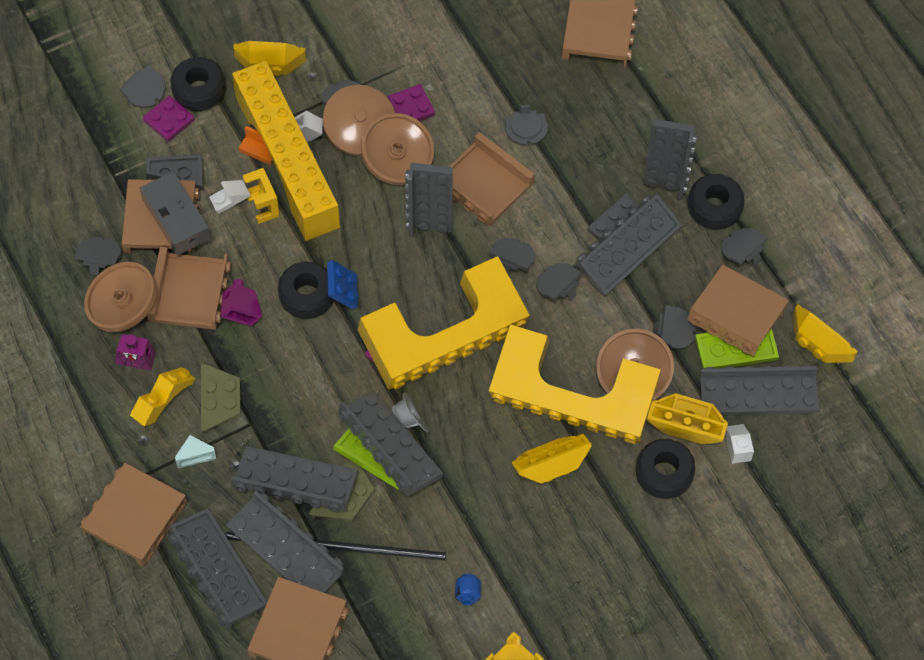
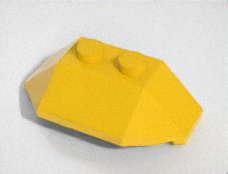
[233,41,306,76]
[793,305,858,363]
[647,393,728,445]
[511,434,591,484]

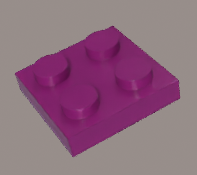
[387,84,435,121]
[143,95,195,143]

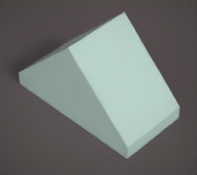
[175,435,216,469]

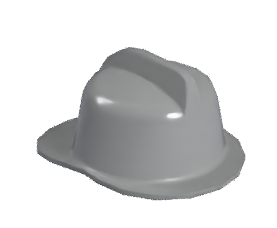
[392,392,429,433]

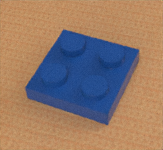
[327,260,358,309]

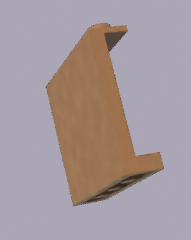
[562,0,638,67]
[449,132,535,226]
[122,179,200,255]
[147,247,231,330]
[687,264,789,357]
[81,463,187,567]
[247,577,349,660]

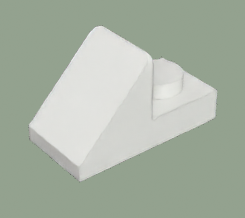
[209,180,251,214]

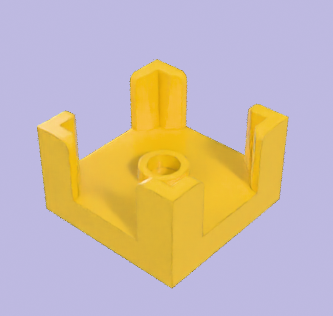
[242,168,279,224]
[485,632,544,660]

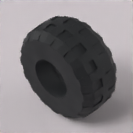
[171,57,226,111]
[688,174,745,229]
[278,261,334,319]
[636,438,696,499]

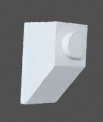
[295,111,323,142]
[725,424,754,464]

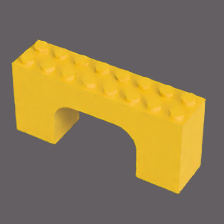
[358,256,530,390]
[489,324,661,444]

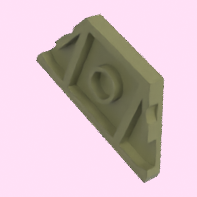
[201,363,241,434]
[309,459,375,522]

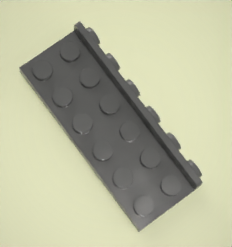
[643,119,697,200]
[405,163,453,237]
[573,194,682,296]
[699,365,820,415]
[338,391,443,497]
[230,446,359,512]
[226,490,345,593]
[167,508,267,631]

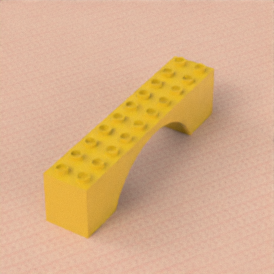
[232,61,340,241]

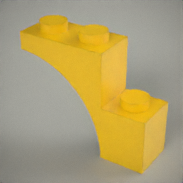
[130,367,196,427]

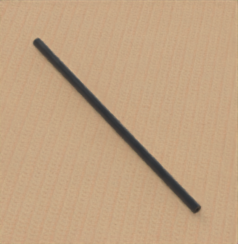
[226,531,446,560]

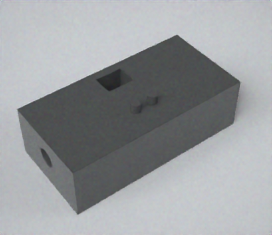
[140,172,210,255]

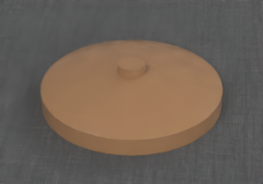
[322,85,395,157]
[361,113,434,185]
[84,262,157,332]
[596,329,674,401]

